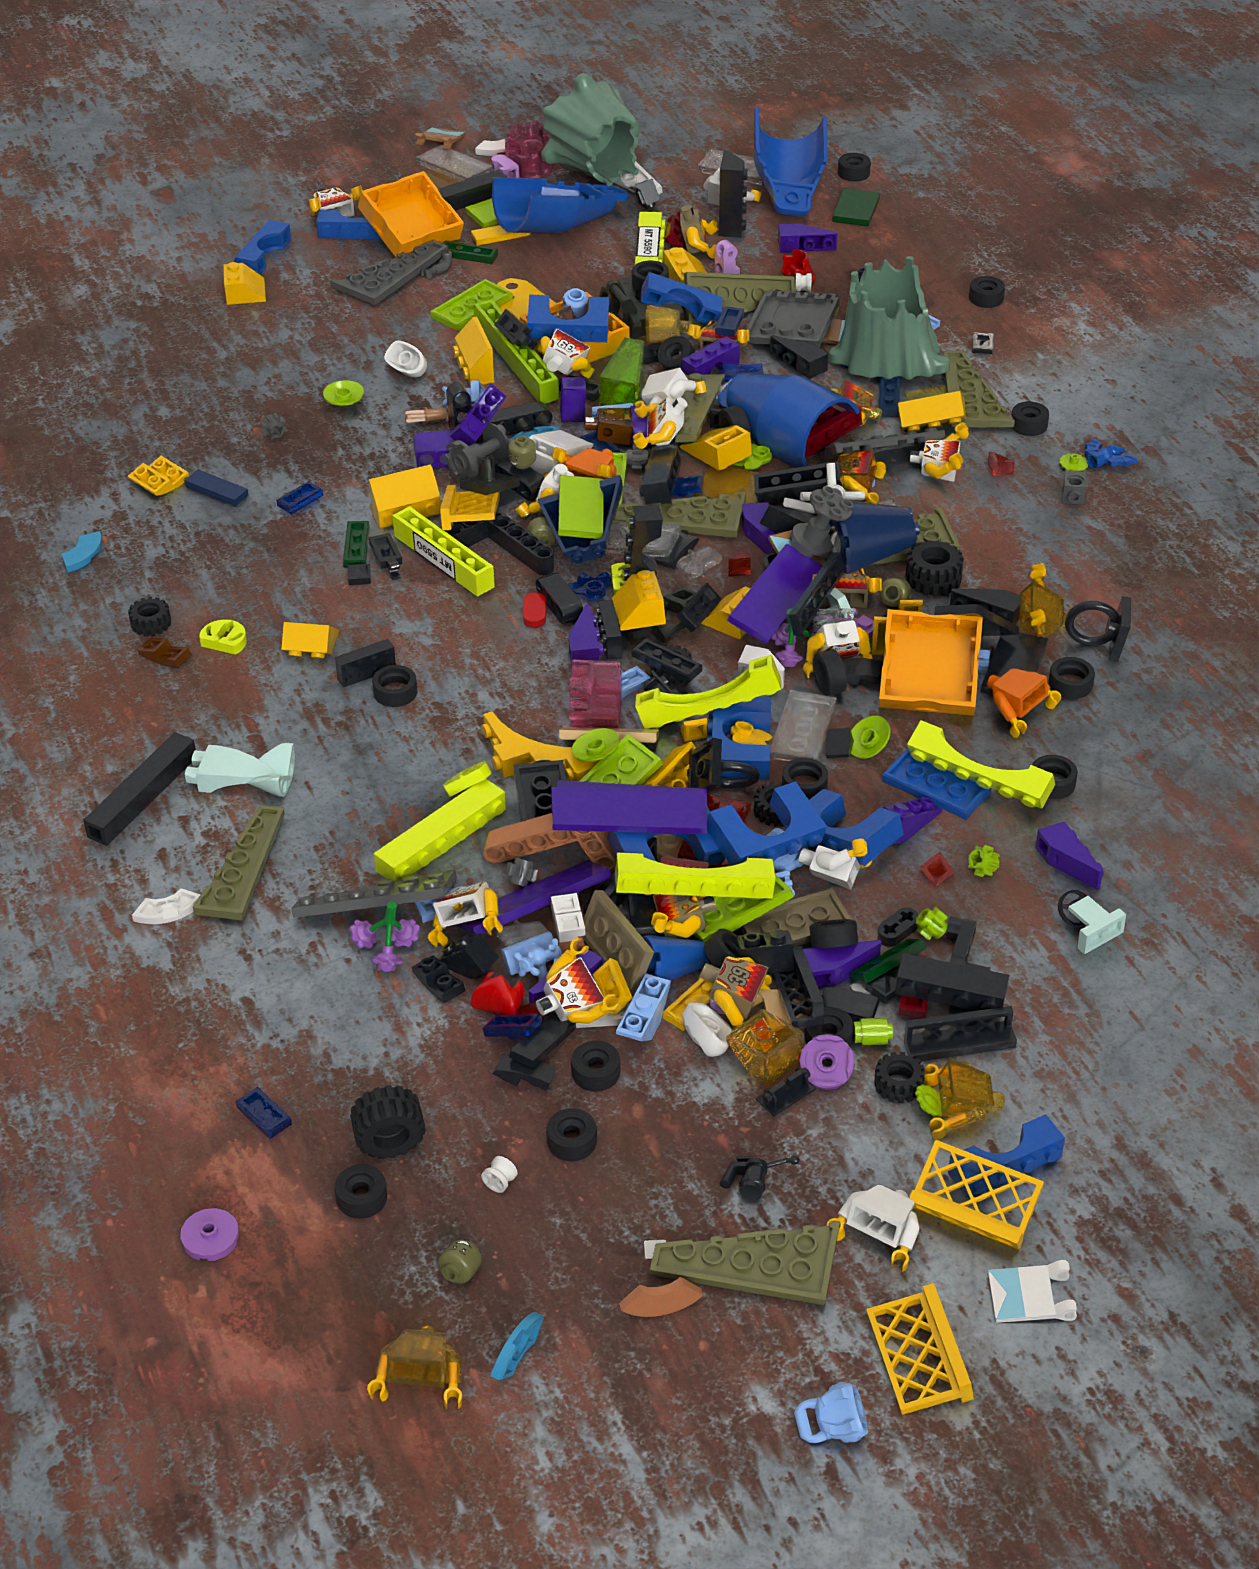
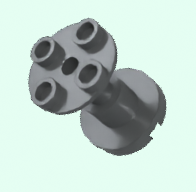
[445,423,509,480]
[790,486,853,559]

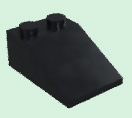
[514,760,566,822]

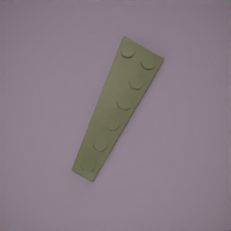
[193,805,285,921]

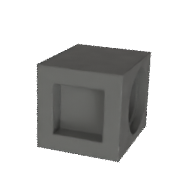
[1062,470,1087,505]

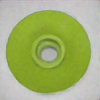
[323,380,364,406]
[851,716,891,759]
[572,728,619,762]

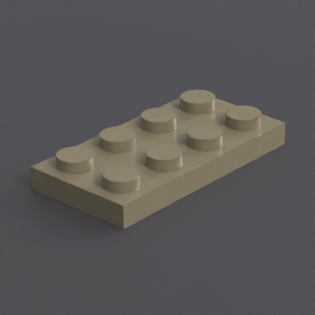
[740,888,852,947]
[583,890,654,995]

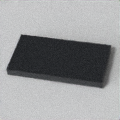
[934,604,1019,636]
[981,632,1048,695]

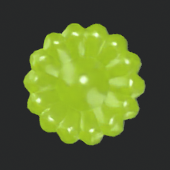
[1059,453,1088,471]
[915,1084,947,1118]

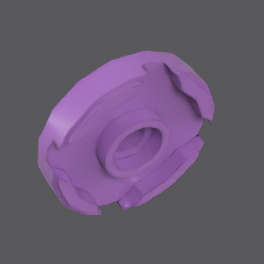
[799,1034,855,1090]
[180,1208,239,1261]

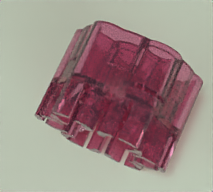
[504,120,555,178]
[569,659,622,728]

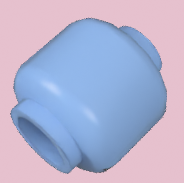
[562,288,588,318]

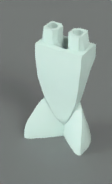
[185,743,295,797]

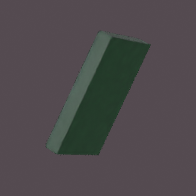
[832,188,880,226]

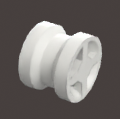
[795,273,812,293]
[481,1156,518,1193]

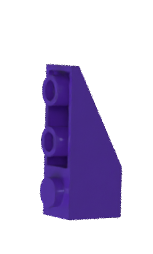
[778,223,837,253]
[450,383,507,446]
[742,502,777,554]
[568,604,603,668]
[883,797,942,844]
[1035,821,1104,889]
[803,940,881,989]

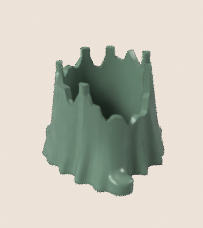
[541,73,640,186]
[829,256,950,379]

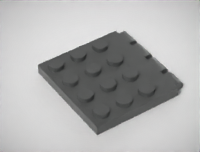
[746,290,840,347]

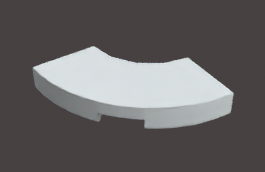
[475,136,524,156]
[132,888,200,924]

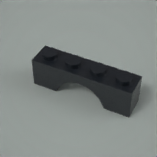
[622,505,663,581]

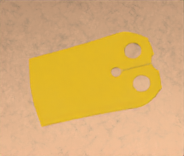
[497,278,557,320]

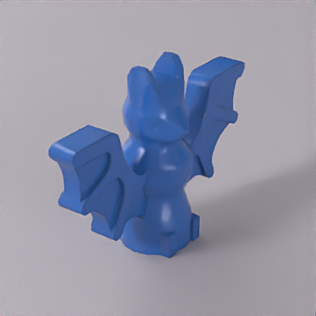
[1085,438,1137,469]

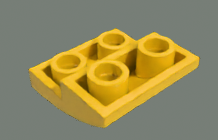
[128,456,190,496]

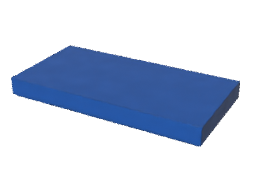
[882,748,992,820]

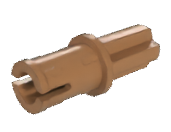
[405,407,447,424]

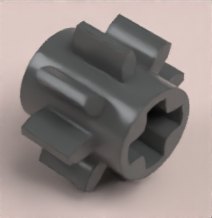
[260,412,287,440]
[627,444,649,471]
[505,857,538,887]

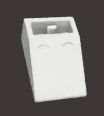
[529,430,593,475]

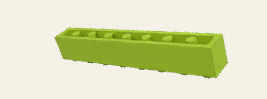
[474,299,559,404]

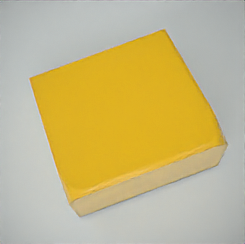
[898,600,923,612]
[680,718,708,742]

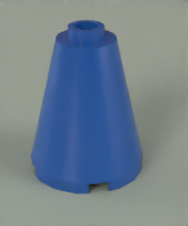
[642,935,710,981]

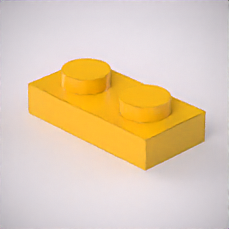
[593,958,633,1016]

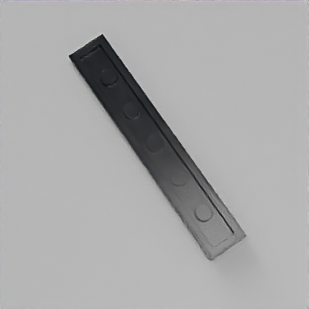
[789,552,845,636]

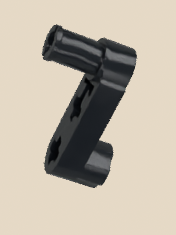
[946,916,991,971]

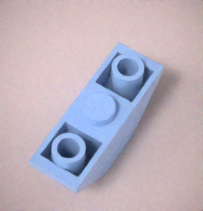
[616,974,671,1041]

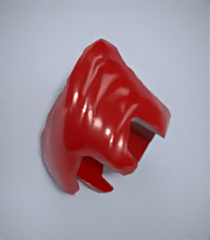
[781,249,816,284]
[470,971,525,1023]

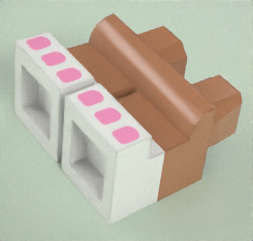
[551,893,585,957]

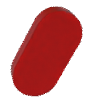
[523,593,546,628]

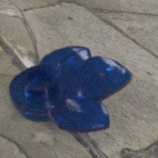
[568,572,611,600]

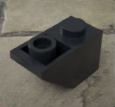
[736,930,794,974]
[439,933,499,979]

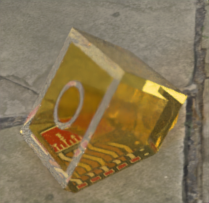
[726,1009,804,1085]

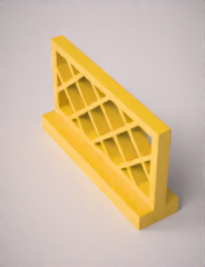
[440,485,500,530]
[909,1140,1045,1250]
[866,1283,974,1415]

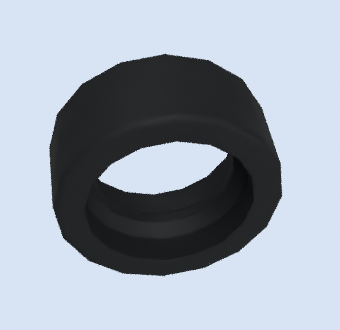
[632,260,669,291]
[813,649,847,696]
[1048,657,1095,699]
[372,665,418,707]
[1032,755,1078,799]
[782,757,828,800]
[704,929,745,969]

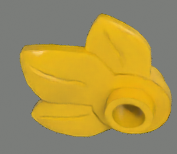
[730,721,773,745]

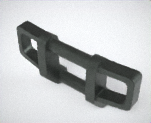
[599,280,641,343]
[619,588,696,643]

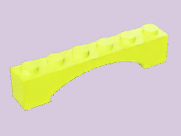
[635,654,781,729]
[907,720,1055,809]
[615,853,776,899]

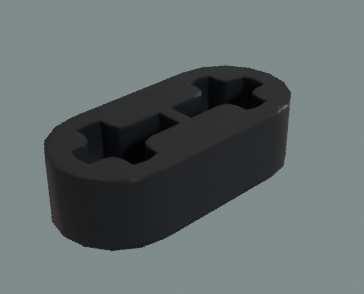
[877,908,918,947]

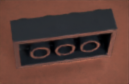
[596,600,622,659]
[335,639,396,688]

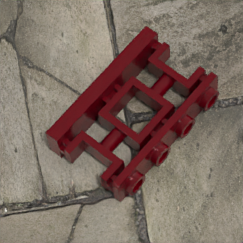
[805,404,862,459]

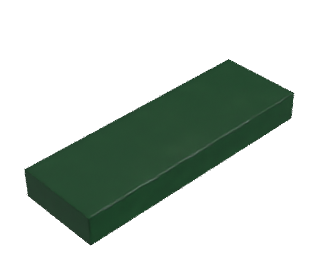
[443,241,498,264]
[343,521,370,568]
[849,938,927,984]

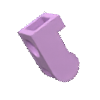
[491,154,519,178]
[715,240,740,274]

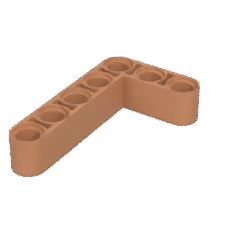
[483,813,617,872]

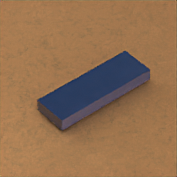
[878,376,901,418]
[184,469,249,506]

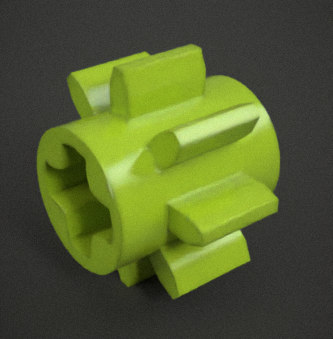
[968,845,1000,877]
[916,907,948,940]

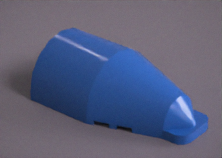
[753,107,828,216]
[492,177,629,233]
[718,373,860,468]

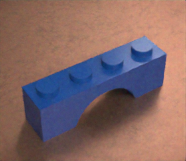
[316,210,381,239]
[234,220,291,274]
[641,272,723,324]
[948,1114,1065,1198]

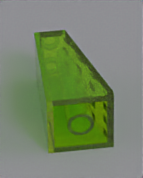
[599,337,644,406]

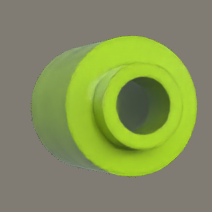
[853,1018,893,1046]

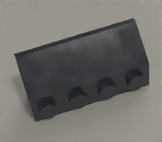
[719,150,748,238]

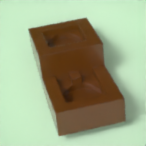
[137,638,192,668]

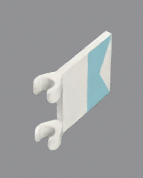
[988,1260,1077,1323]

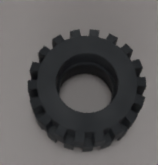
[906,540,964,596]
[350,1085,426,1159]

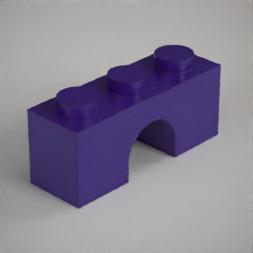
[682,336,740,375]

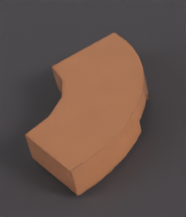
[619,1277,703,1317]

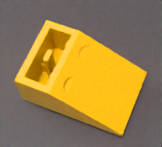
[680,425,752,471]

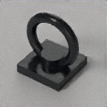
[1065,596,1131,662]
[688,737,760,793]

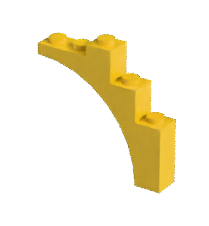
[481,711,620,781]

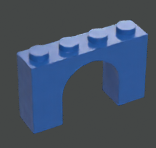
[527,295,609,343]
[707,696,771,779]
[707,781,827,866]
[809,789,904,866]
[608,803,725,866]

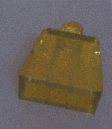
[645,305,691,346]

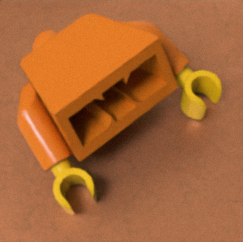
[552,447,617,480]
[987,668,1061,738]

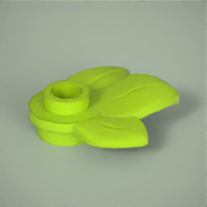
[734,444,772,470]

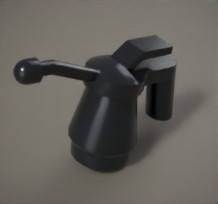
[720,1156,800,1201]

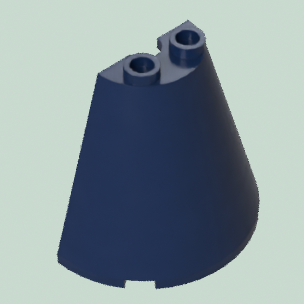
[538,475,623,564]
[829,501,920,574]

